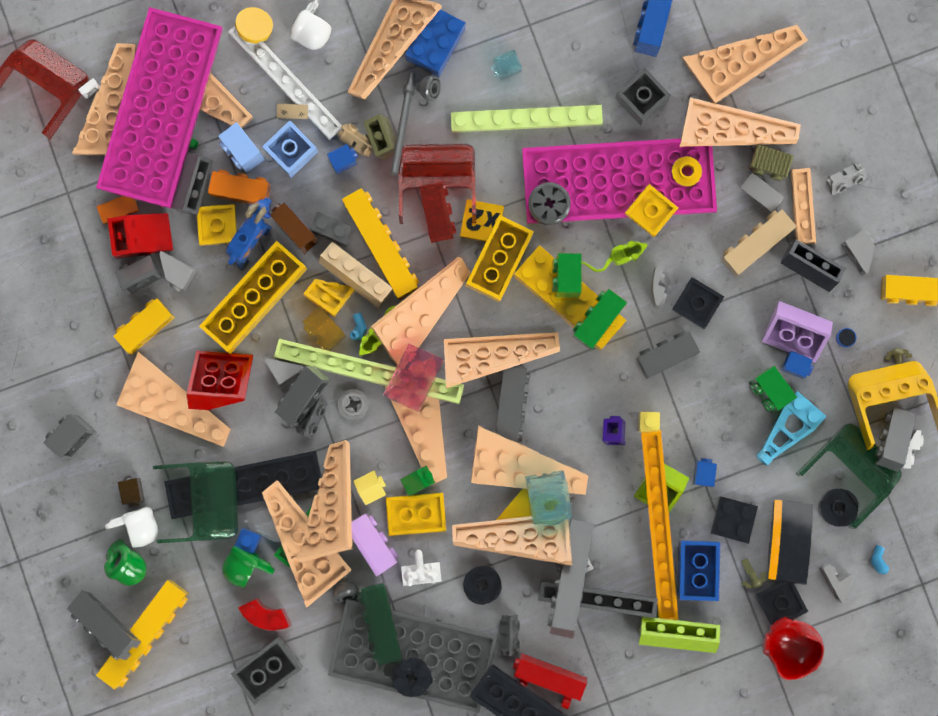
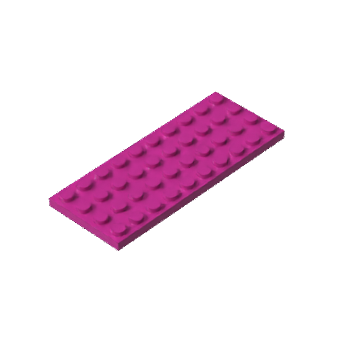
[96,7,223,209]
[522,138,717,224]

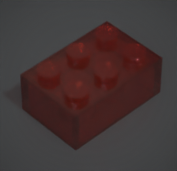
[419,181,456,243]

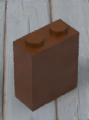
[270,202,318,255]

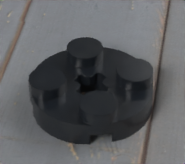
[818,489,859,527]
[463,566,502,605]
[392,657,431,697]

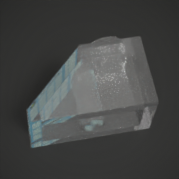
[244,505,281,542]

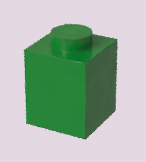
[400,466,435,496]

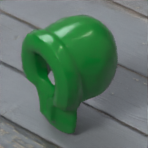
[104,539,147,586]
[222,546,275,588]

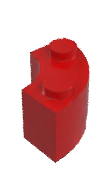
[238,598,292,631]

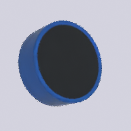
[836,328,857,348]

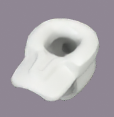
[290,0,332,50]
[105,507,158,547]

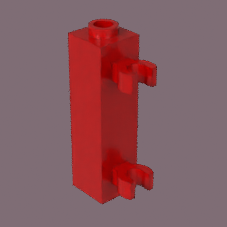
[512,653,587,710]

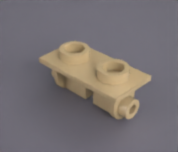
[337,124,373,157]

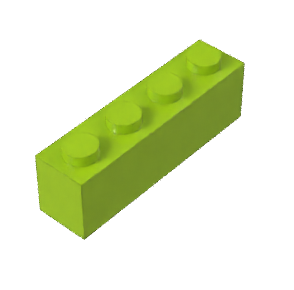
[638,617,720,653]

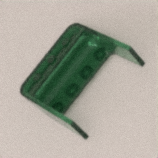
[795,423,902,529]
[153,461,238,544]

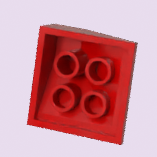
[186,351,254,410]

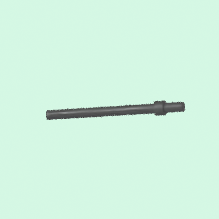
[390,72,416,176]

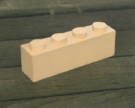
[721,209,797,277]
[319,242,393,309]

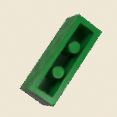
[572,289,628,350]

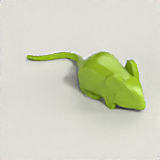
[582,241,648,272]
[359,306,396,356]

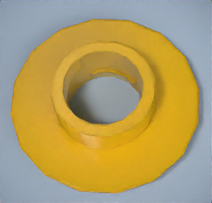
[672,156,702,186]

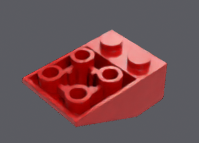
[107,213,174,259]

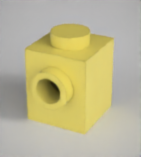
[638,412,660,432]
[354,471,386,505]

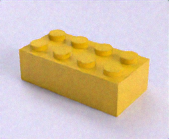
[465,215,534,302]

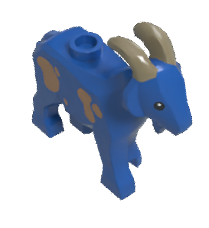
[226,198,272,270]

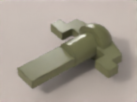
[884,347,912,365]
[741,558,767,589]

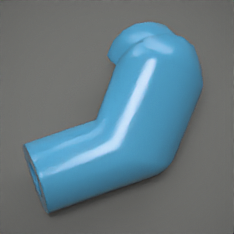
[350,312,367,341]
[871,545,889,574]

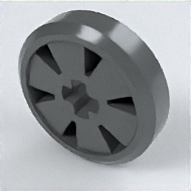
[528,182,571,225]

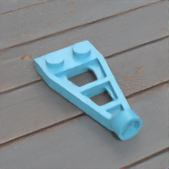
[756,391,826,466]

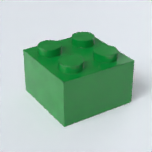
[552,253,582,298]
[749,365,797,413]

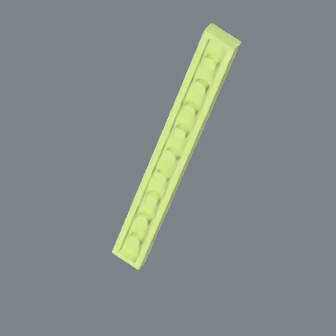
[274,339,464,404]

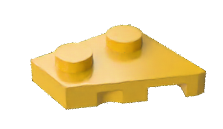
[303,279,354,317]

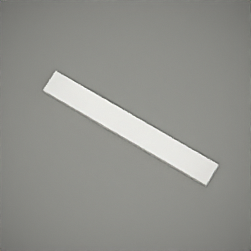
[228,26,343,141]

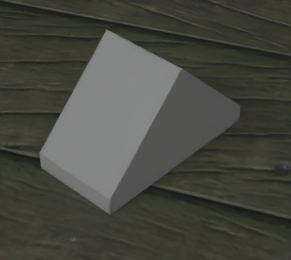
[265,358,304,386]

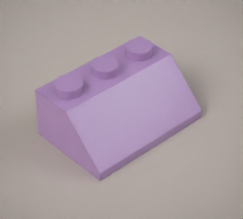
[762,301,833,363]
[351,513,399,576]

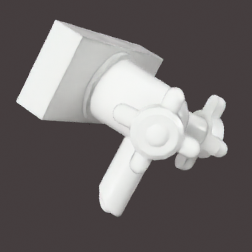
[401,550,442,586]

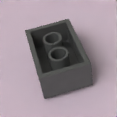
[231,636,304,705]

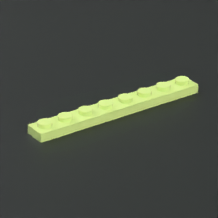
[451,105,603,133]

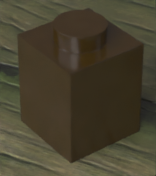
[118,478,145,508]

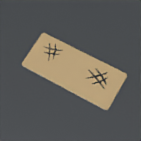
[277,104,308,119]

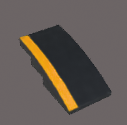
[767,500,813,585]

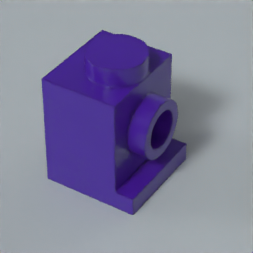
[602,416,626,445]

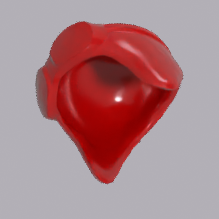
[762,617,824,680]

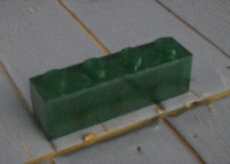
[358,582,402,666]

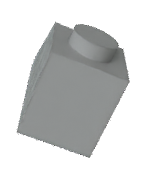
[841,229,875,276]
[159,251,197,292]

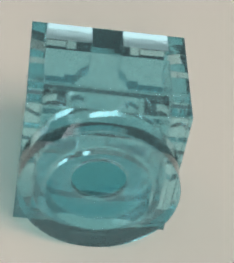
[525,470,572,525]

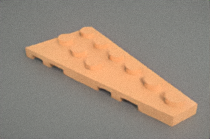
[348,0,442,100]
[682,25,808,104]
[72,43,137,156]
[371,257,471,369]
[296,440,352,562]
[262,480,352,608]
[452,512,572,565]

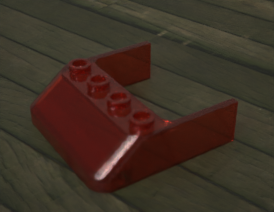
[0,39,90,140]
[399,144,476,224]

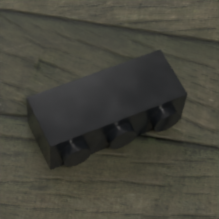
[780,239,846,292]

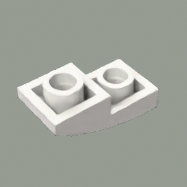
[902,430,924,469]

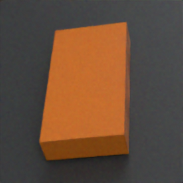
[96,196,140,225]

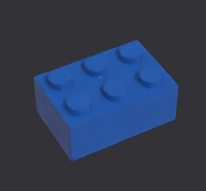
[633,0,672,57]
[405,9,466,77]
[677,540,720,601]

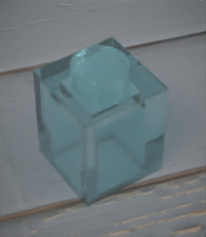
[492,50,522,80]

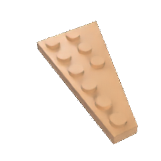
[200,73,253,128]
[680,98,801,147]
[444,332,560,388]
[116,352,231,447]
[385,357,447,485]
[471,425,588,495]

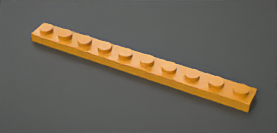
[641,430,679,621]

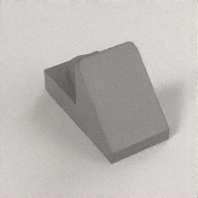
[819,564,853,603]

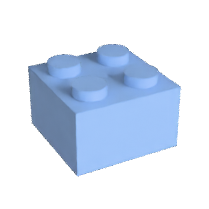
[262,121,318,178]
[219,122,265,173]

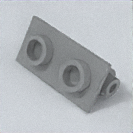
[826,163,866,195]

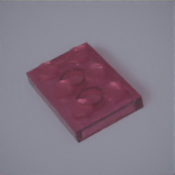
[383,344,444,412]

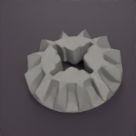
[338,389,369,420]

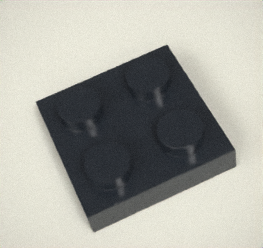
[672,277,725,329]
[710,496,758,544]
[755,582,809,625]

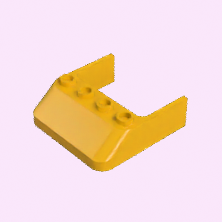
[847,361,938,450]

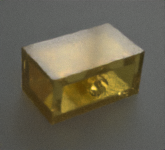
[302,306,346,351]

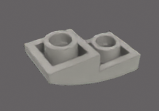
[740,173,784,212]
[651,265,667,308]

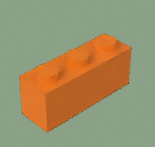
[208,169,271,204]

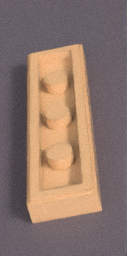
[790,168,816,245]

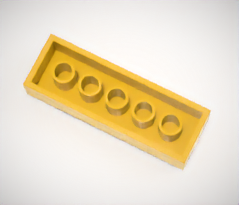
[199,241,307,354]
[514,245,627,351]

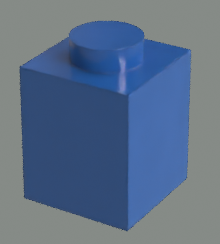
[327,144,358,174]
[781,351,814,379]
[693,458,717,487]
[235,528,262,554]

